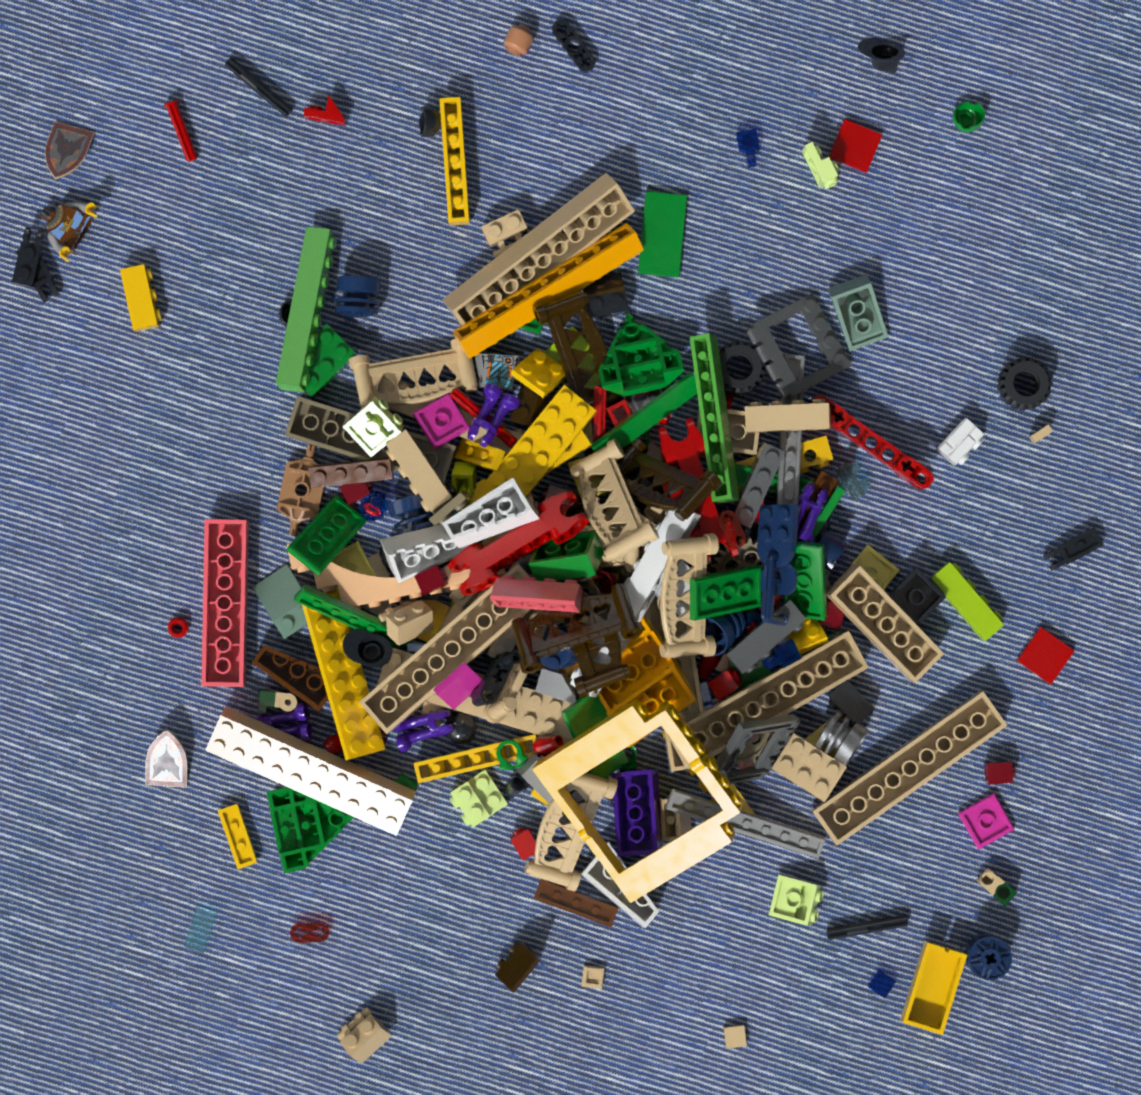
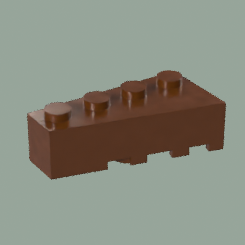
[252,645,329,712]

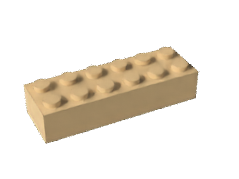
[826,564,944,683]

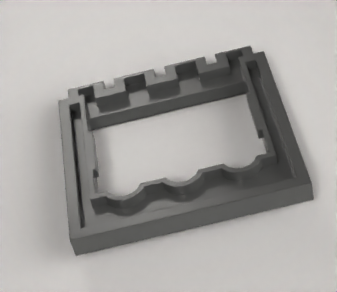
[747,293,852,398]
[716,714,801,785]

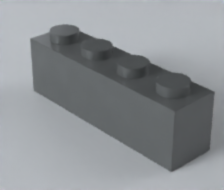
[729,440,785,528]
[724,599,806,673]

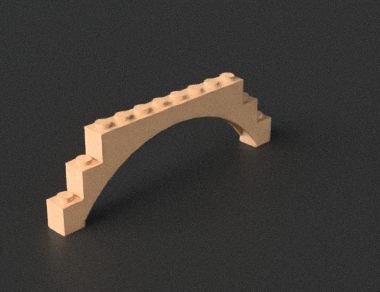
[287,492,536,610]

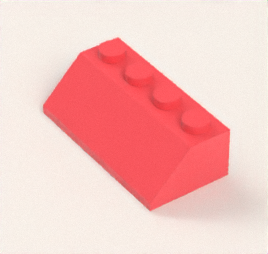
[490,575,583,613]

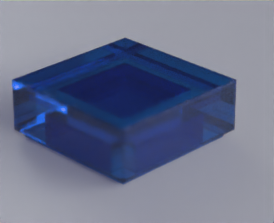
[867,969,896,998]

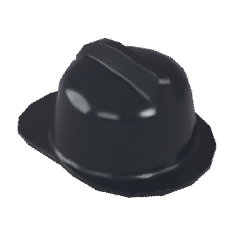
[858,38,905,73]
[342,629,392,668]

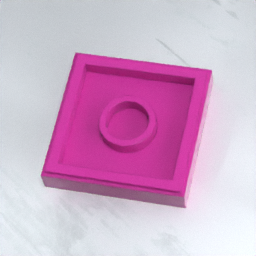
[413,393,469,449]
[433,662,482,710]
[957,793,1014,850]

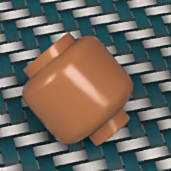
[503,24,534,57]

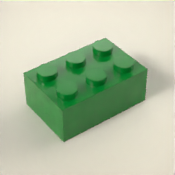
[305,324,357,398]
[529,531,604,581]

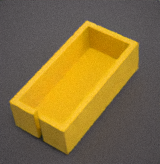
[900,940,967,1035]

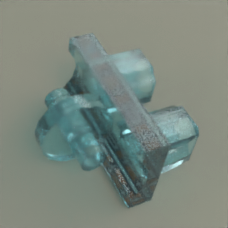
[834,461,871,501]

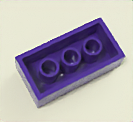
[611,770,663,857]

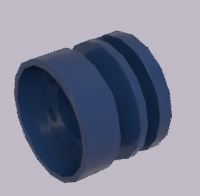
[335,276,381,318]
[386,493,436,535]
[705,611,746,656]
[964,933,1012,980]

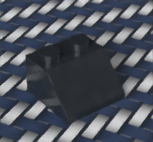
[582,272,629,319]

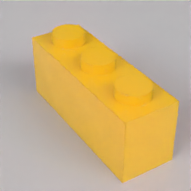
[120,264,162,332]

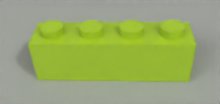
[929,562,1004,641]

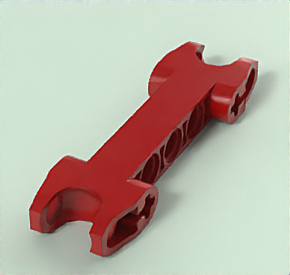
[810,395,934,489]
[658,418,739,566]
[448,490,590,596]

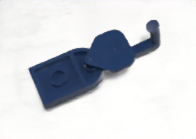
[757,504,799,626]

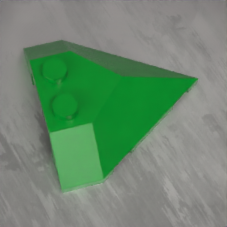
[598,313,684,396]
[267,787,354,874]

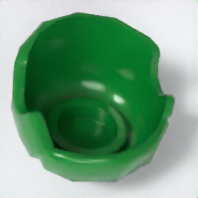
[952,101,985,133]

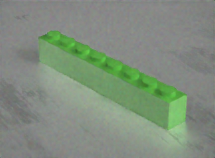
[276,227,337,392]
[690,333,740,504]

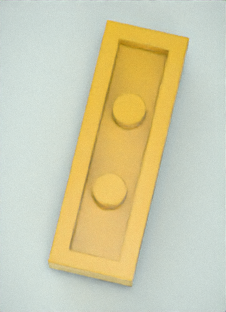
[454,439,505,471]
[217,803,258,869]

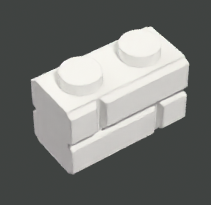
[936,418,984,466]

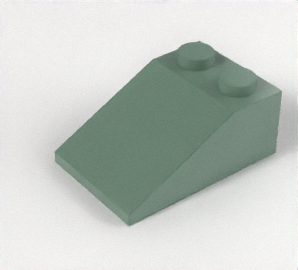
[827,275,888,351]
[253,565,307,639]

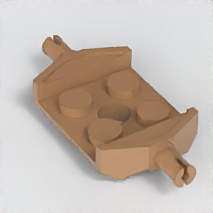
[277,445,324,536]

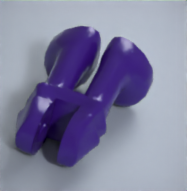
[467,383,521,447]
[797,482,828,543]
[255,702,312,741]
[394,709,454,753]

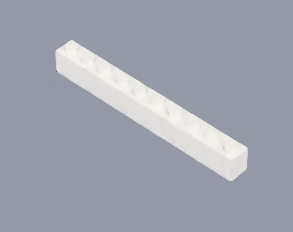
[570,510,701,698]

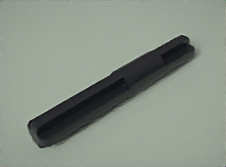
[225,58,293,117]
[826,915,908,940]

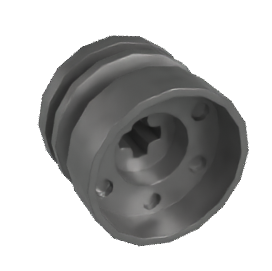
[816,711,869,766]

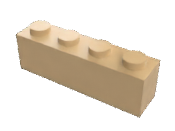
[745,399,831,433]
[385,430,453,514]

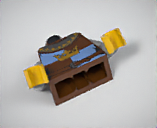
[40,202,101,262]

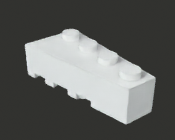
[442,478,540,548]
[380,525,473,583]
[581,842,659,928]

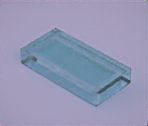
[184,907,217,953]

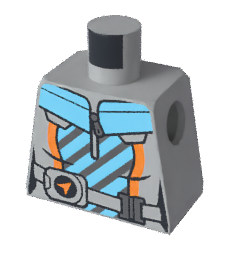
[475,354,519,401]

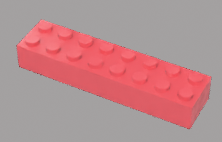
[201,519,249,687]

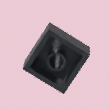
[888,567,946,626]

